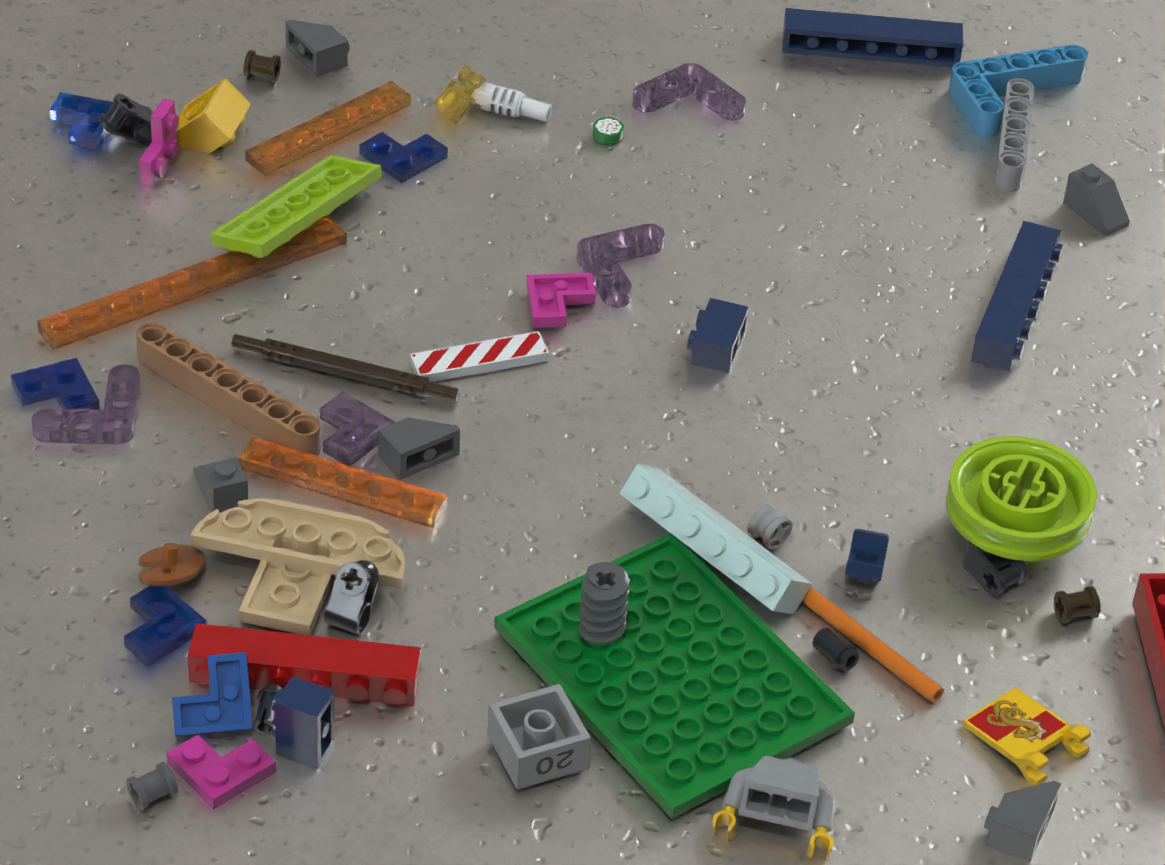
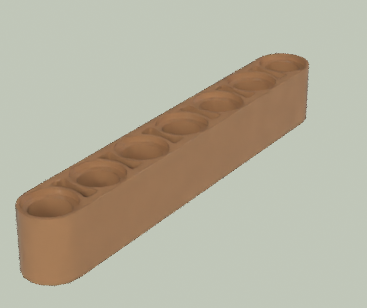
[136,322,321,461]

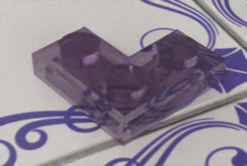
[319,391,395,468]

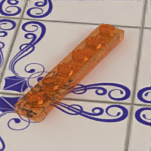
[245,81,411,176]
[238,437,447,528]

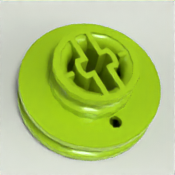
[946,436,1097,564]

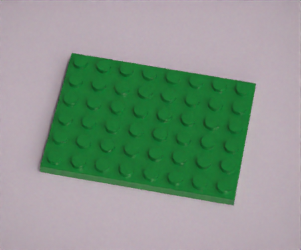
[494,533,855,819]

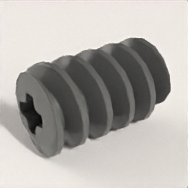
[578,562,630,645]

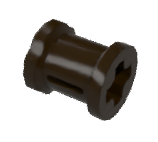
[243,50,281,83]
[1054,586,1101,624]

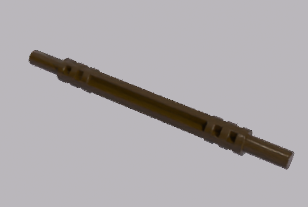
[231,334,460,402]

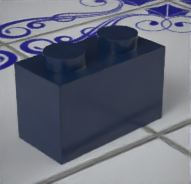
[687,298,749,373]
[271,676,335,769]

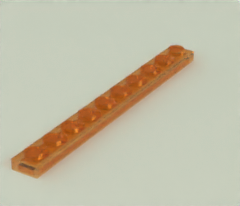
[37,216,347,350]

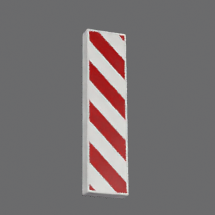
[410,331,549,382]

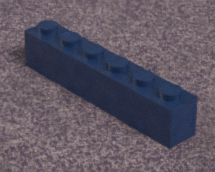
[782,8,963,68]
[971,221,1064,372]

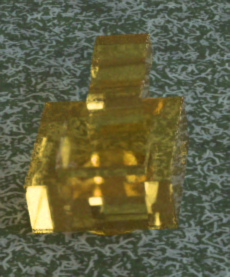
[433,64,486,124]

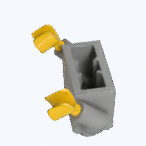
[712,756,835,861]

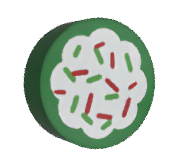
[593,117,624,145]

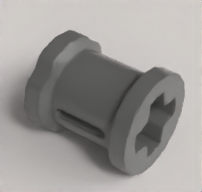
[126,762,178,811]

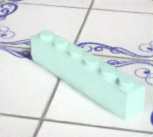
[619,464,812,614]

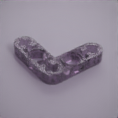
[632,63,746,121]
[576,224,665,308]
[31,364,141,445]

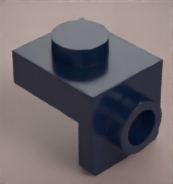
[845,529,889,583]

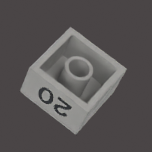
[487,684,591,790]

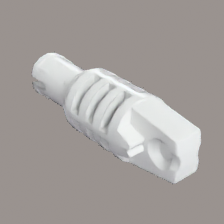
[466,83,552,122]

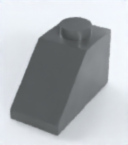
[285,20,350,77]
[1063,163,1130,236]
[378,417,460,480]
[193,457,248,513]
[984,781,1062,862]

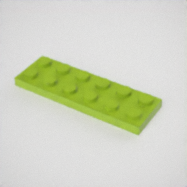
[210,155,382,258]

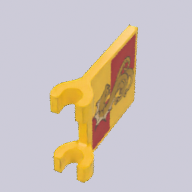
[963,687,1091,786]

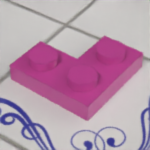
[139,99,180,188]
[526,273,596,328]
[166,735,276,810]

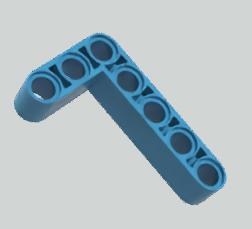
[948,45,1088,138]

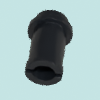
[812,628,859,671]
[253,684,283,735]

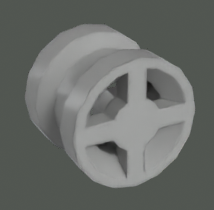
[747,505,793,550]

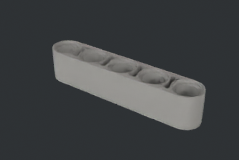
[994,78,1034,192]

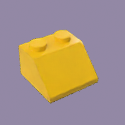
[176,78,251,153]

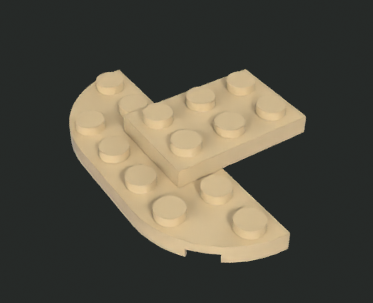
[190,498,405,635]

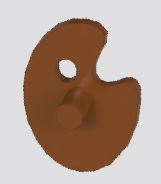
[138,543,205,586]

